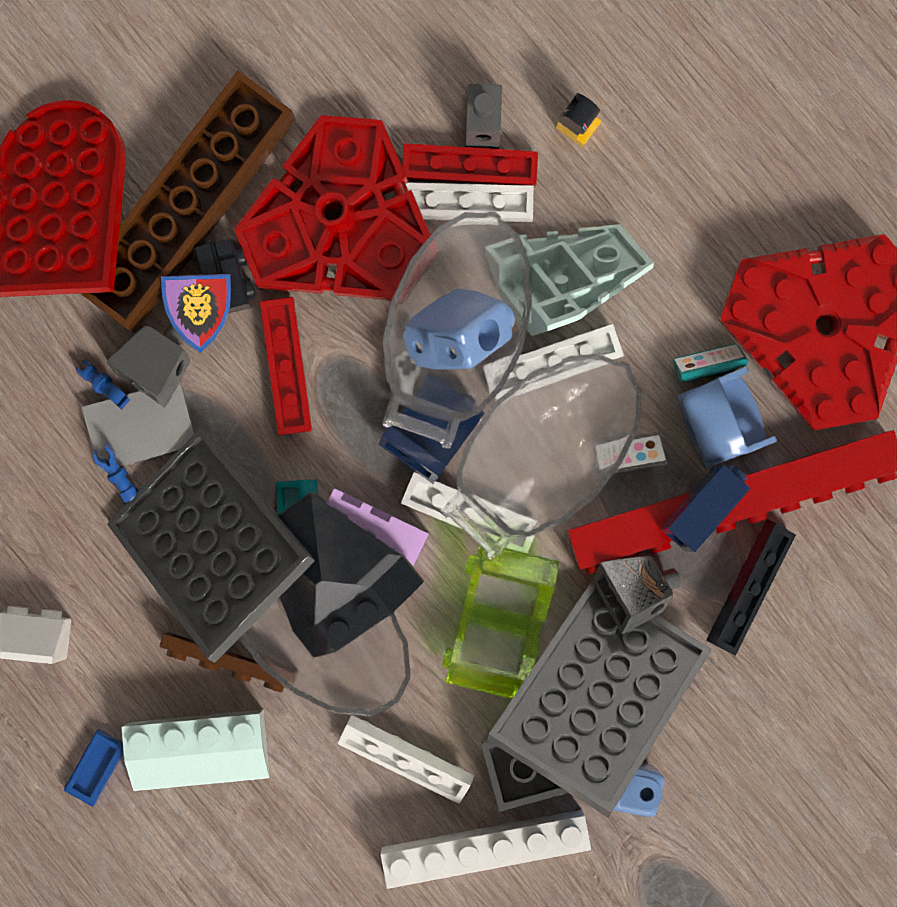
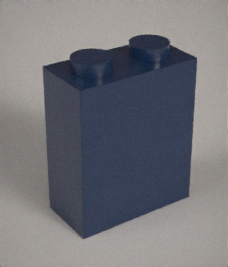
[659,465,751,552]

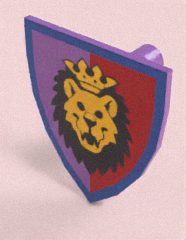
[161,274,231,353]

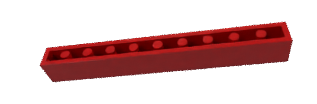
[566,430,897,574]

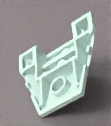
[485,224,654,336]

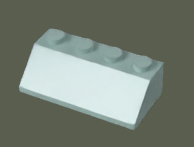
[121,709,270,791]

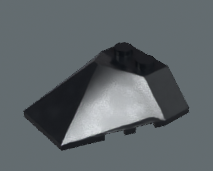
[277,491,424,658]

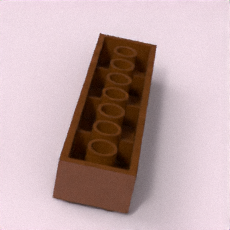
[81,70,296,333]

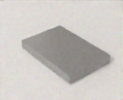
[82,381,195,472]

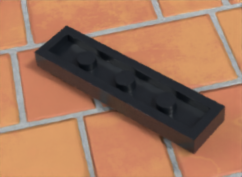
[706,519,796,656]

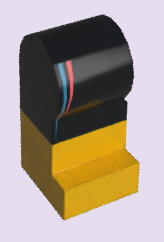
[556,93,601,148]

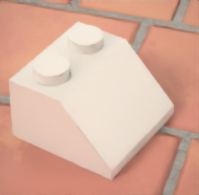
[0,606,71,664]

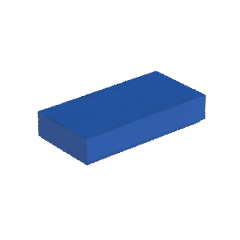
[63,729,124,807]

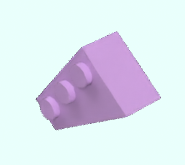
[328,488,429,566]

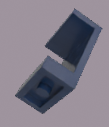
[378,373,484,484]

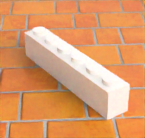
[380,809,591,889]

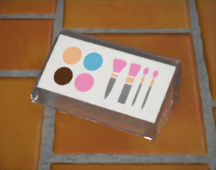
[593,431,668,476]

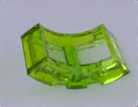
[442,542,559,699]

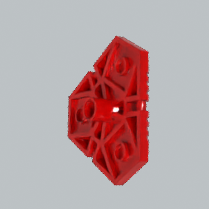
[234,115,438,302]
[718,234,897,431]

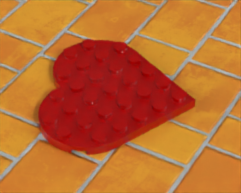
[0,100,126,297]

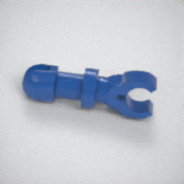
[75,360,131,410]
[93,443,139,503]

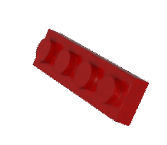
[402,143,538,187]
[260,297,313,436]

